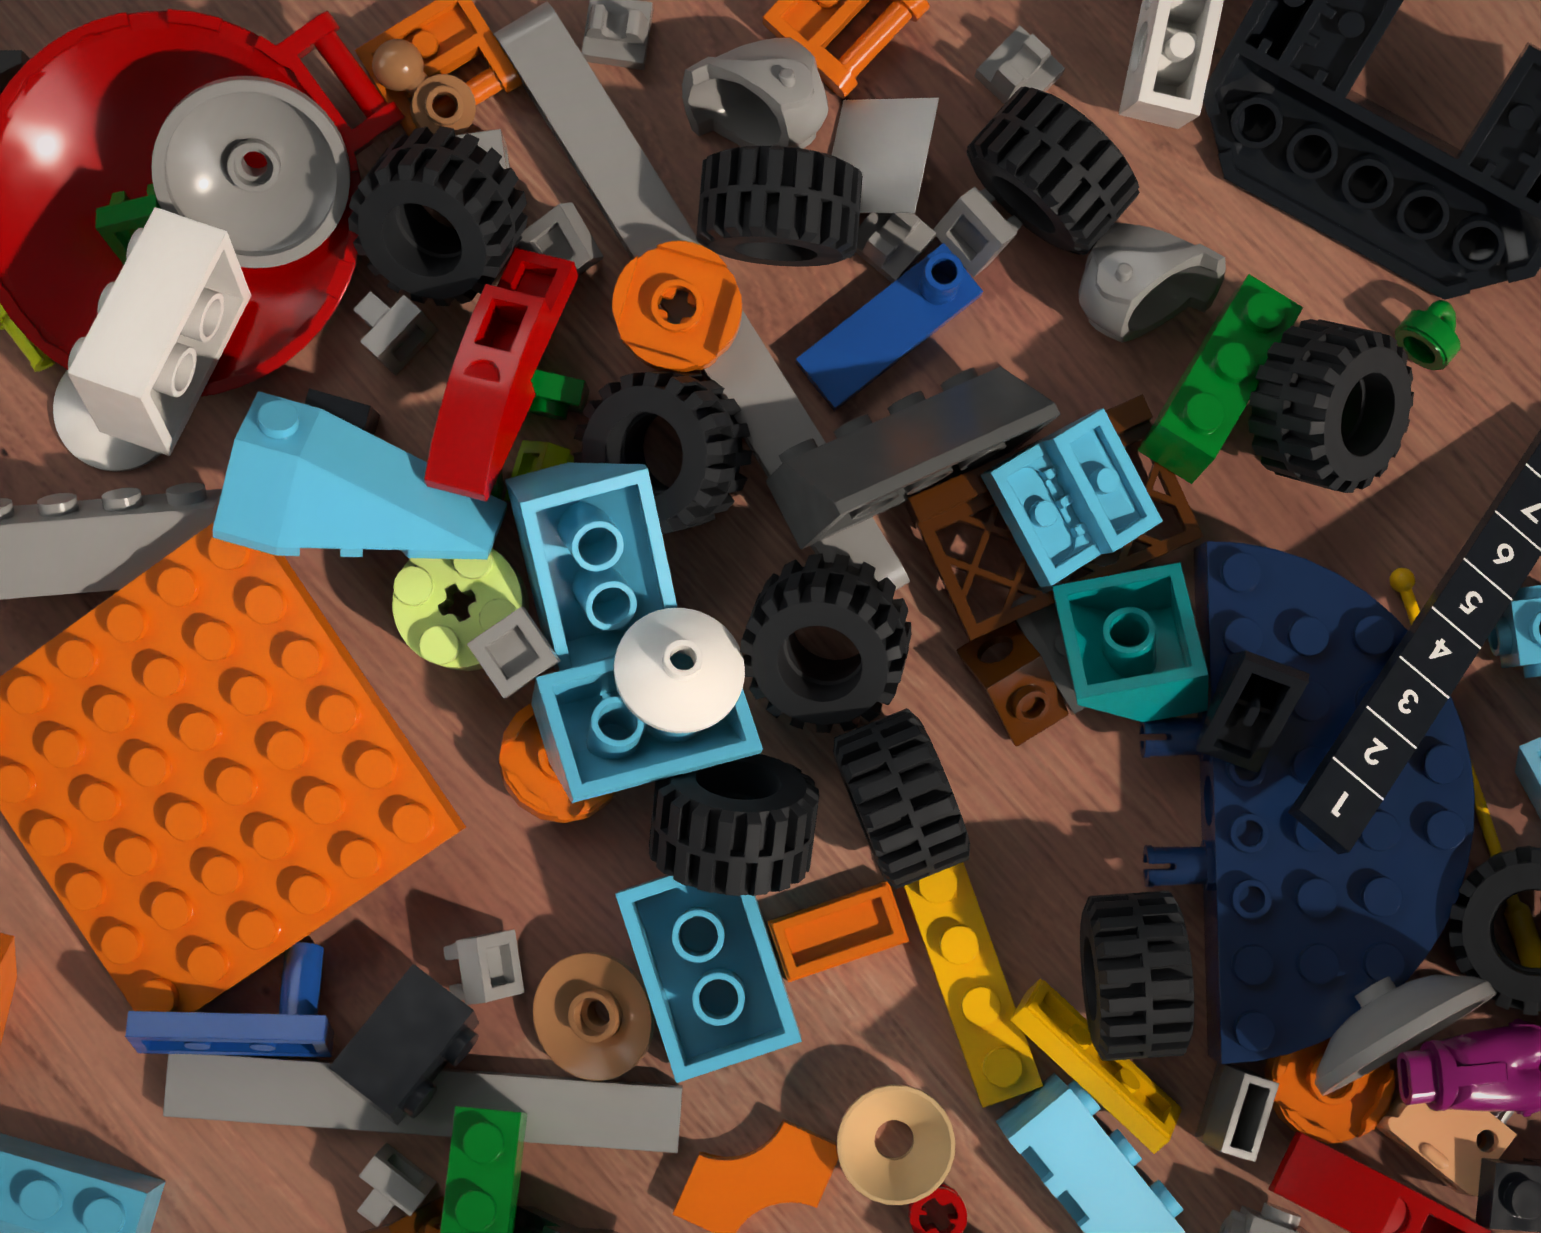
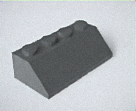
[766,366,1061,550]

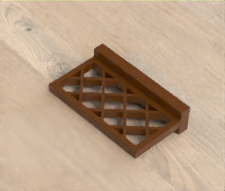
[906,394,1204,642]

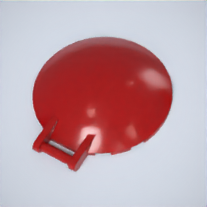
[0,9,406,397]

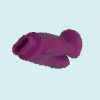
[1397,1018,1541,1117]

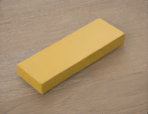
[1010,978,1182,1154]

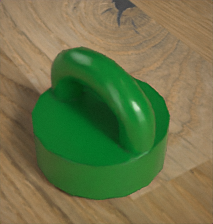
[1395,300,1461,370]

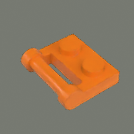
[354,0,523,136]
[763,0,930,99]

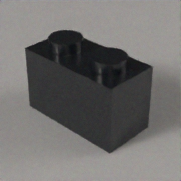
[329,964,479,1126]

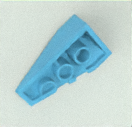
[212,391,507,560]

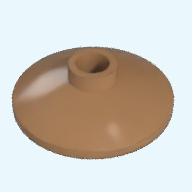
[533,952,655,1081]

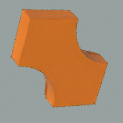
[673,1119,839,1233]

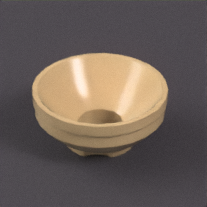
[837,1084,955,1205]

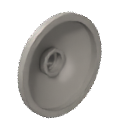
[151,76,350,268]
[1315,975,1496,1096]

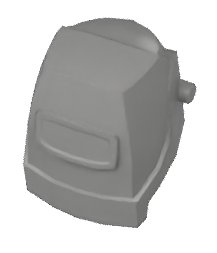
[682,37,828,149]
[1079,223,1226,343]

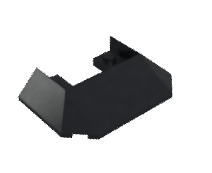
[1203,0,1541,300]

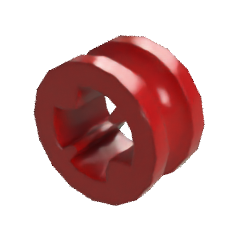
[908,1183,967,1233]

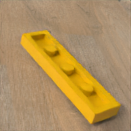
[903,862,1043,1108]

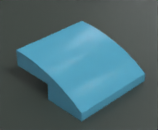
[980,408,1163,587]

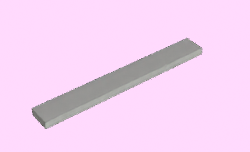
[163,1054,683,1153]

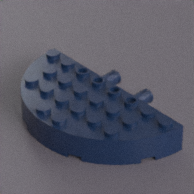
[1139,541,1475,1064]

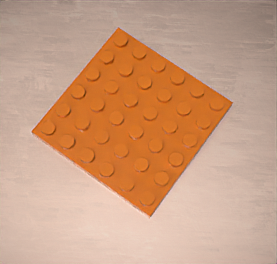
[0,522,466,1012]

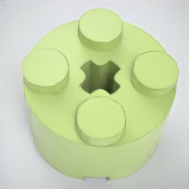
[392,548,529,671]

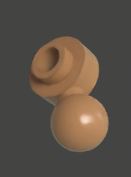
[372,39,476,135]

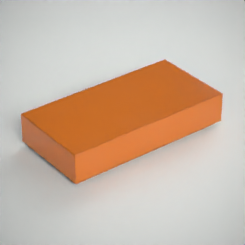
[767,880,909,983]

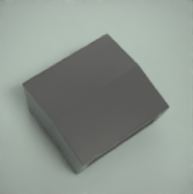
[1194,1062,1279,1162]

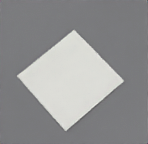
[832,98,939,213]

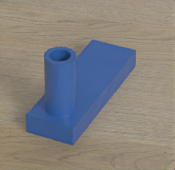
[796,243,983,412]
[125,942,334,1057]

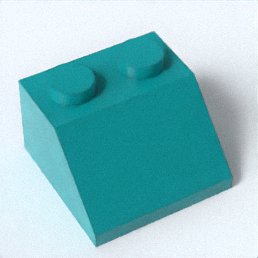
[1052,562,1208,722]

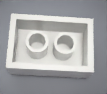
[67,207,252,456]

